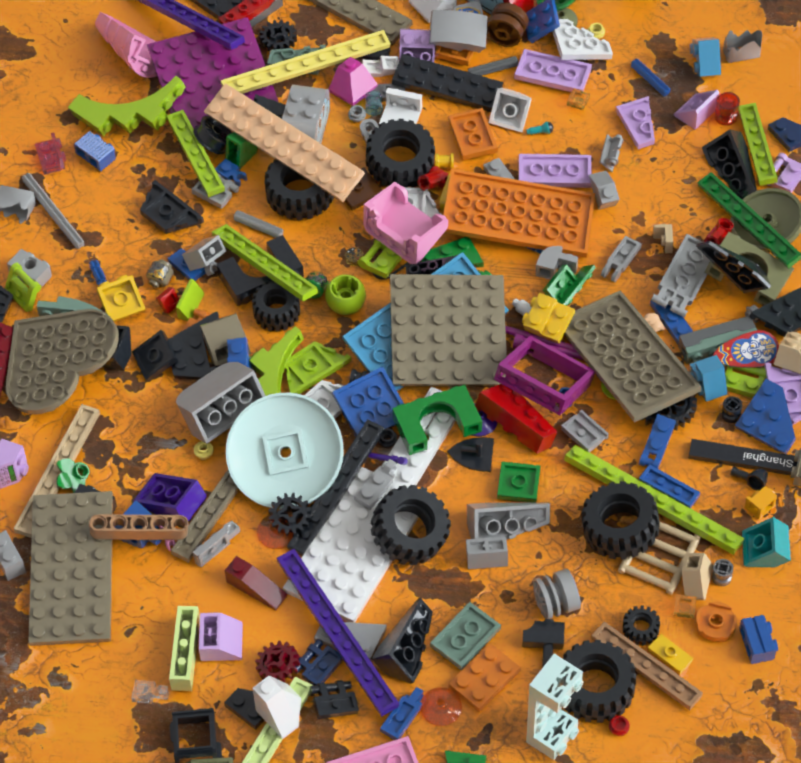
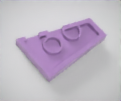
[616,96,655,149]

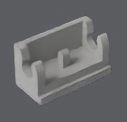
[466,537,508,569]

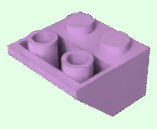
[399,28,436,62]
[199,613,243,661]

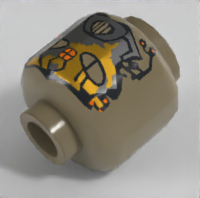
[146,259,174,288]

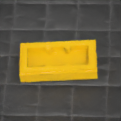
[648,634,693,675]

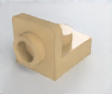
[653,224,673,253]

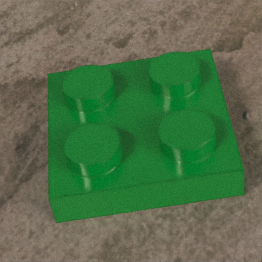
[497,462,541,503]

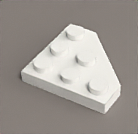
[552,19,613,60]

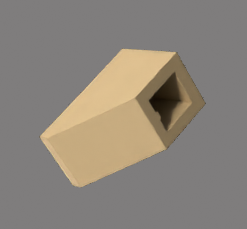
[682,553,713,600]

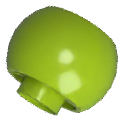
[325,274,366,315]

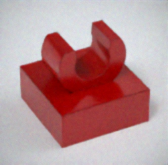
[156,287,180,314]

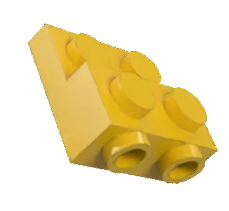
[97,275,146,322]
[522,293,575,344]

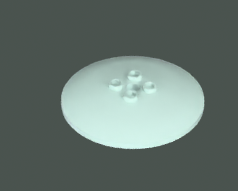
[226,393,344,510]

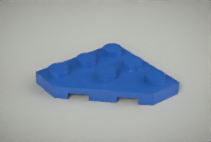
[735,378,796,454]

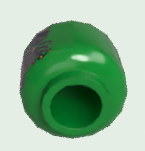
[305,271,329,299]

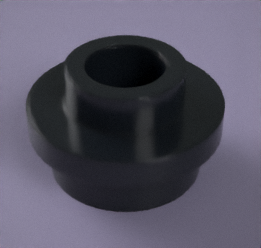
[378,428,397,447]

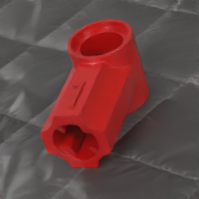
[417,166,449,191]
[704,218,734,245]

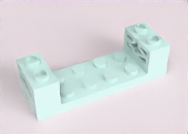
[526,654,584,760]

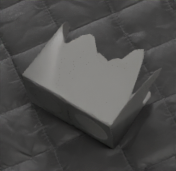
[723,30,762,63]
[0,185,36,224]

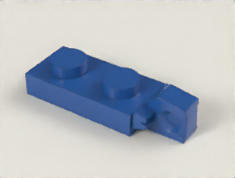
[380,687,424,740]

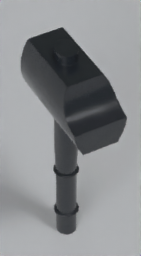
[522,619,565,668]

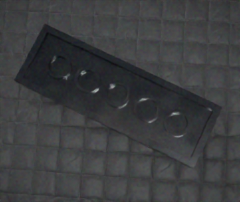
[392,54,503,112]

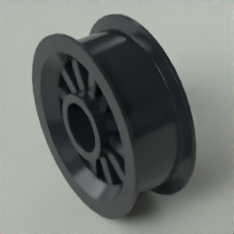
[193,116,232,154]

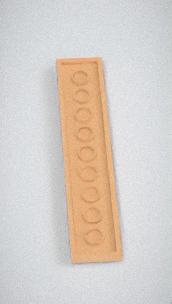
[204,83,365,202]

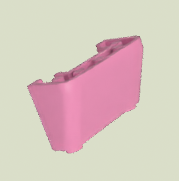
[363,182,448,265]

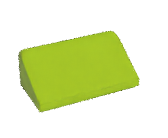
[176,279,204,321]

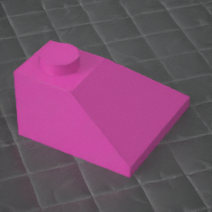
[328,57,378,106]

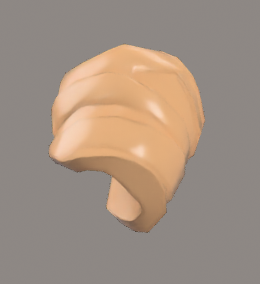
[644,313,665,332]

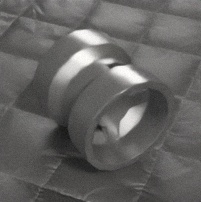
[712,559,733,586]

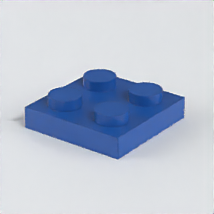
[526,0,560,43]

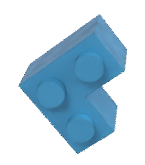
[690,37,721,77]
[690,355,727,402]

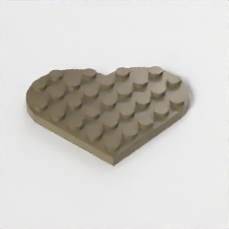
[6,309,119,414]

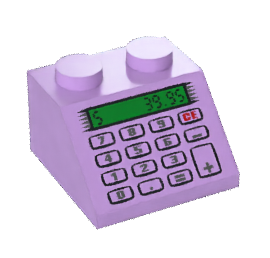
[0,439,29,489]

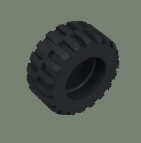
[365,118,435,188]
[264,159,334,220]
[581,481,660,559]
[370,485,451,565]
[562,640,636,723]

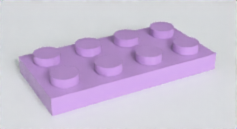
[514,49,592,94]
[519,154,591,188]

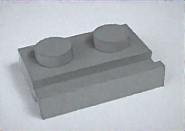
[561,409,609,452]

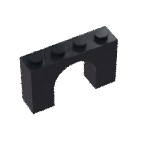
[216,235,304,306]

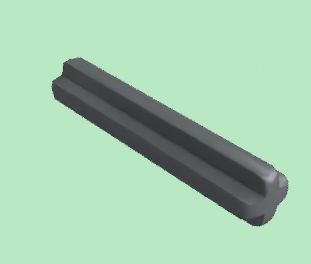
[468,56,518,76]

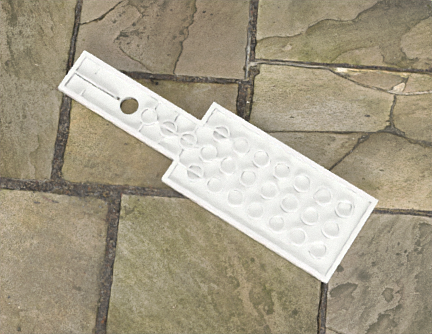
[283,386,456,623]

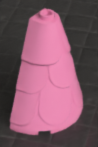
[95,12,157,78]

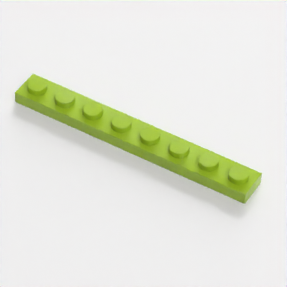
[212,224,318,301]

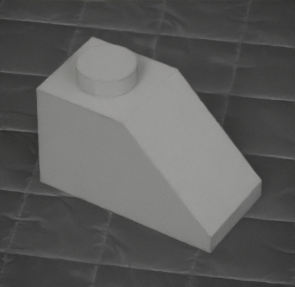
[588,171,620,210]

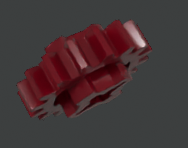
[255,640,301,683]

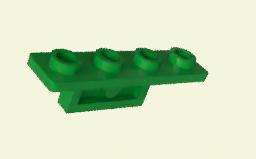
[542,264,596,306]

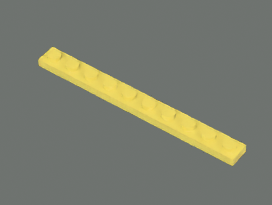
[221,30,390,94]

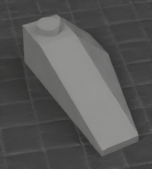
[467,503,550,540]

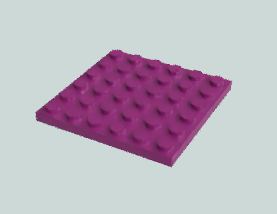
[147,17,279,129]

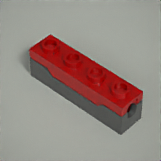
[218,0,283,27]

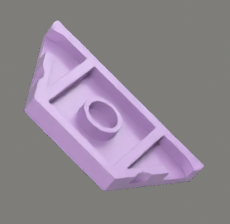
[764,363,801,426]

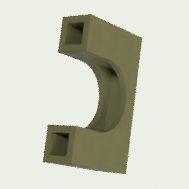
[704,232,794,306]

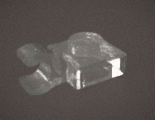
[131,680,169,704]

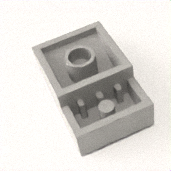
[429,10,488,53]

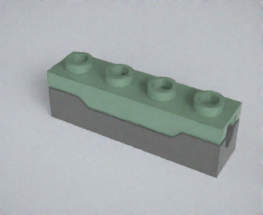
[678,316,757,364]

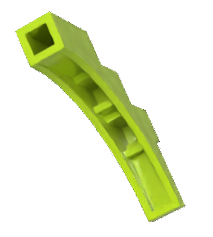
[68,76,186,136]
[249,326,304,449]

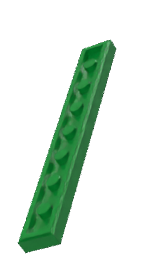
[697,172,801,269]

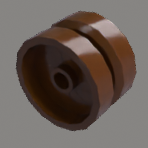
[487,2,529,47]

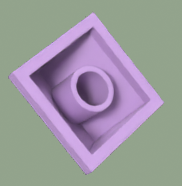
[674,90,719,130]

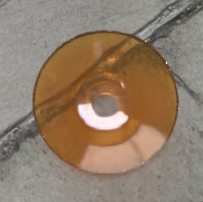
[257,515,293,549]
[421,688,462,726]

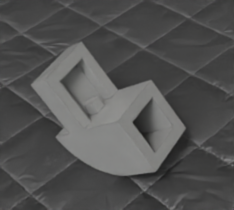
[536,246,578,280]

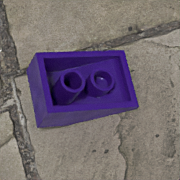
[133,473,207,521]

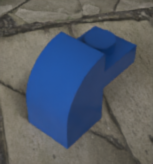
[227,337,253,370]

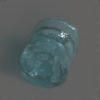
[365,91,383,116]

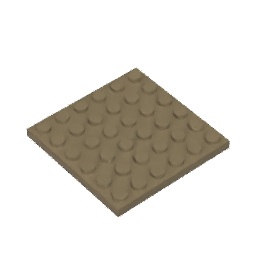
[390,274,507,386]

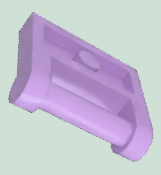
[767,152,801,193]

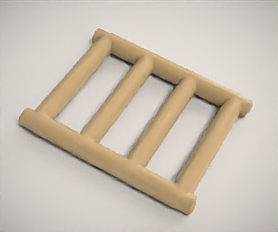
[618,521,701,595]

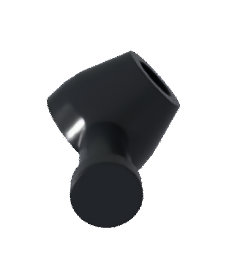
[730,466,768,491]

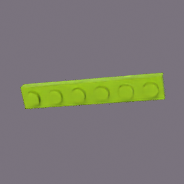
[738,103,778,186]
[167,110,225,198]

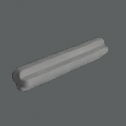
[233,210,284,238]

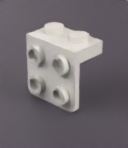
[379,88,422,124]

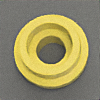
[588,23,605,39]
[194,441,213,460]

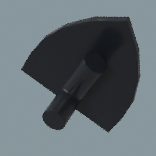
[447,438,494,472]

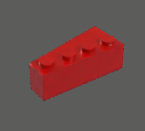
[475,384,557,454]

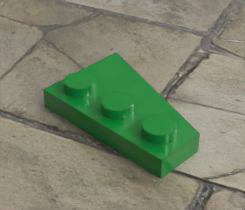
[420,237,484,267]

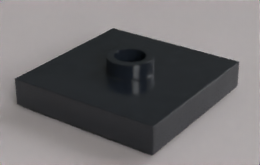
[132,330,178,382]

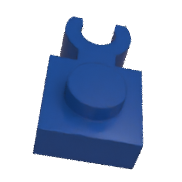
[215,158,247,187]

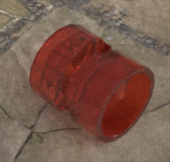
[715,92,740,126]

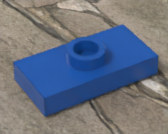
[168,248,206,281]

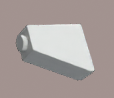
[252,676,301,739]

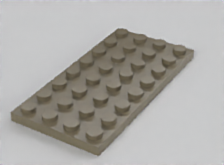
[564,290,701,422]
[29,491,113,646]

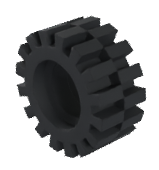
[622,605,660,646]

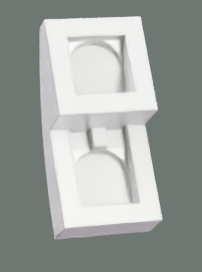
[362,56,399,77]

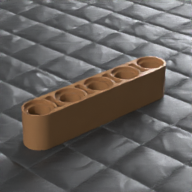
[89,514,188,540]

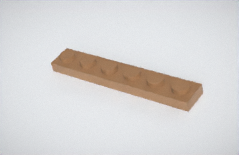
[591,622,703,711]

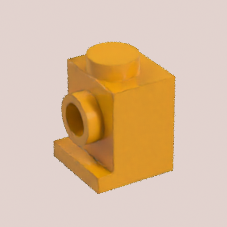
[744,486,777,520]

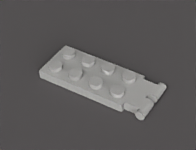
[651,234,710,317]

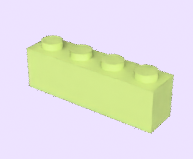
[169,606,200,691]

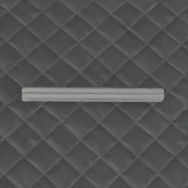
[22,173,85,249]

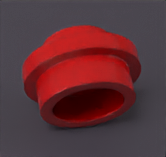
[609,715,630,736]

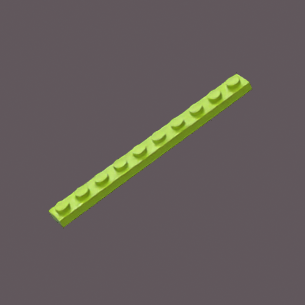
[564,445,744,555]

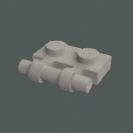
[192,173,239,209]

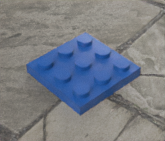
[332,366,404,436]

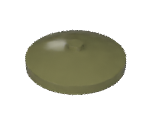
[730,188,801,253]

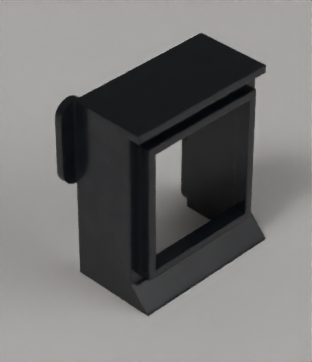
[170,708,222,763]

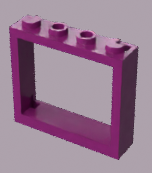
[494,335,595,416]

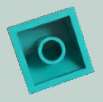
[742,517,791,567]

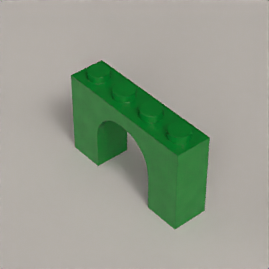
[392,385,482,455]

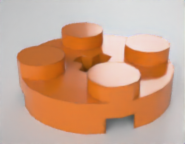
[695,602,737,642]

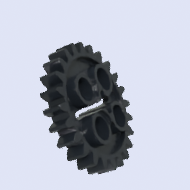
[640,394,697,431]

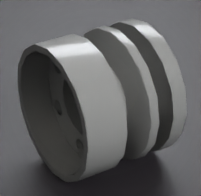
[533,568,581,619]

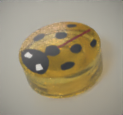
[345,247,364,266]

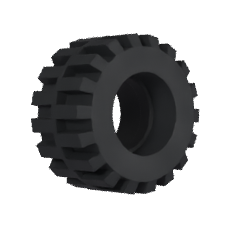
[252,281,300,332]

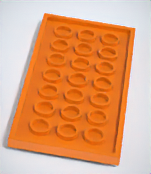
[443,168,595,257]

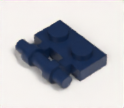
[295,639,344,686]

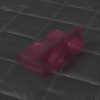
[35,132,66,175]

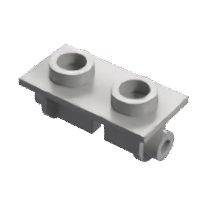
[600,134,624,172]

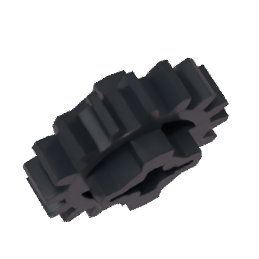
[260,20,297,51]
[269,493,312,536]

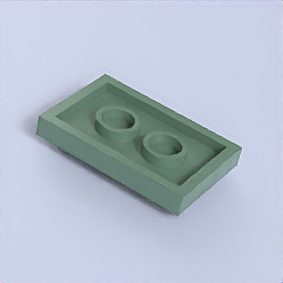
[430,602,501,670]

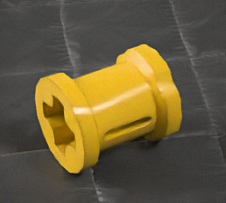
[435,153,454,169]

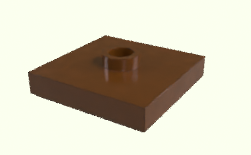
[345,168,383,211]

